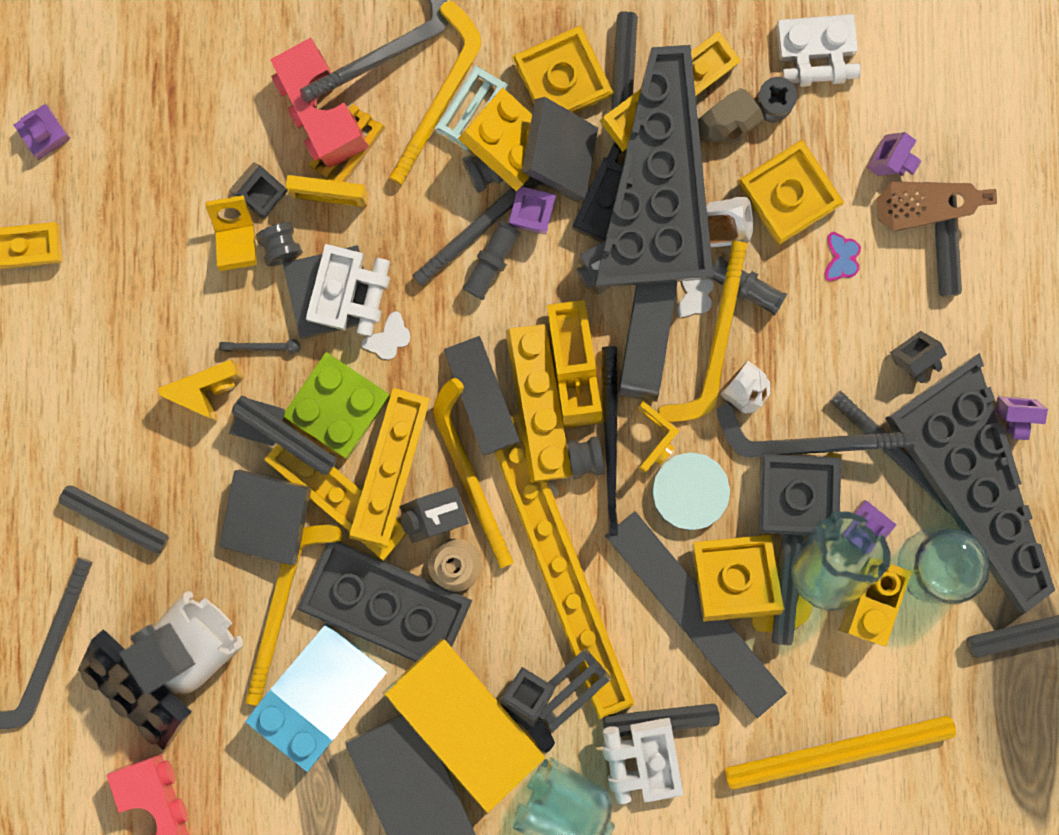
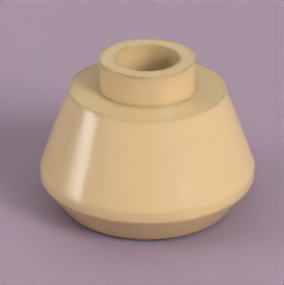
[428,539,481,592]

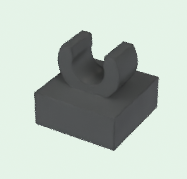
[890,331,947,383]

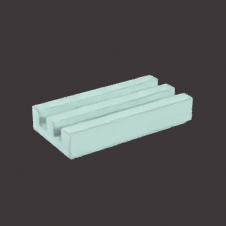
[435,65,508,151]

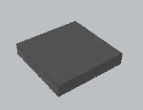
[522,97,598,201]
[283,245,368,339]
[758,454,841,537]
[220,469,312,565]

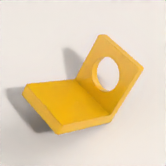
[205,195,257,271]
[637,401,679,473]

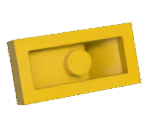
[157,360,243,421]

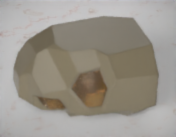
[698,88,764,144]

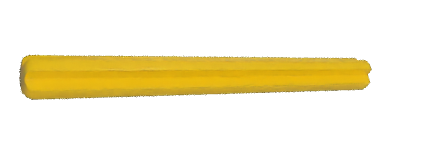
[725,716,957,790]

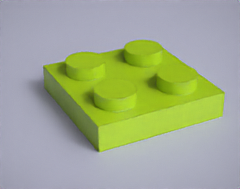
[284,352,391,460]

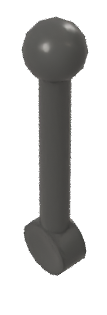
[219,339,300,354]

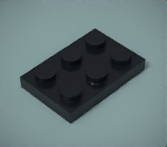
[78,629,192,750]

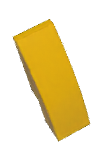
[547,300,602,429]

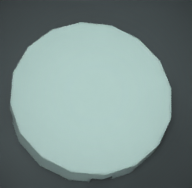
[652,452,730,530]

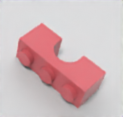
[270,37,370,168]
[106,753,189,835]

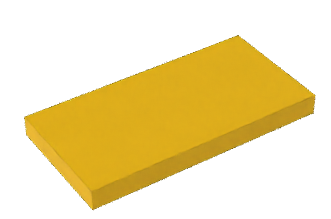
[382,638,546,813]

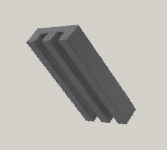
[540,648,612,731]

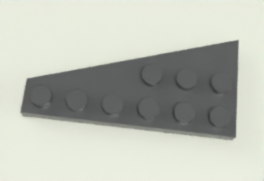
[594,45,713,288]
[885,353,1055,613]

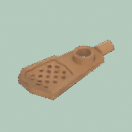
[877,181,997,232]

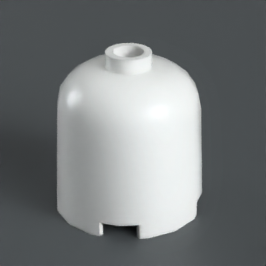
[153,591,243,694]

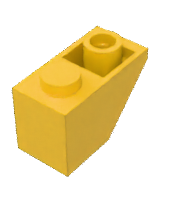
[838,558,912,647]

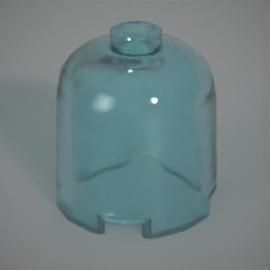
[791,512,891,611]
[897,527,990,605]
[512,757,615,835]

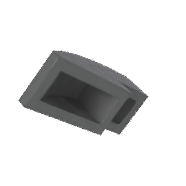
[444,336,520,456]

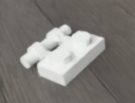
[776,14,861,87]
[306,244,390,337]
[602,718,683,804]

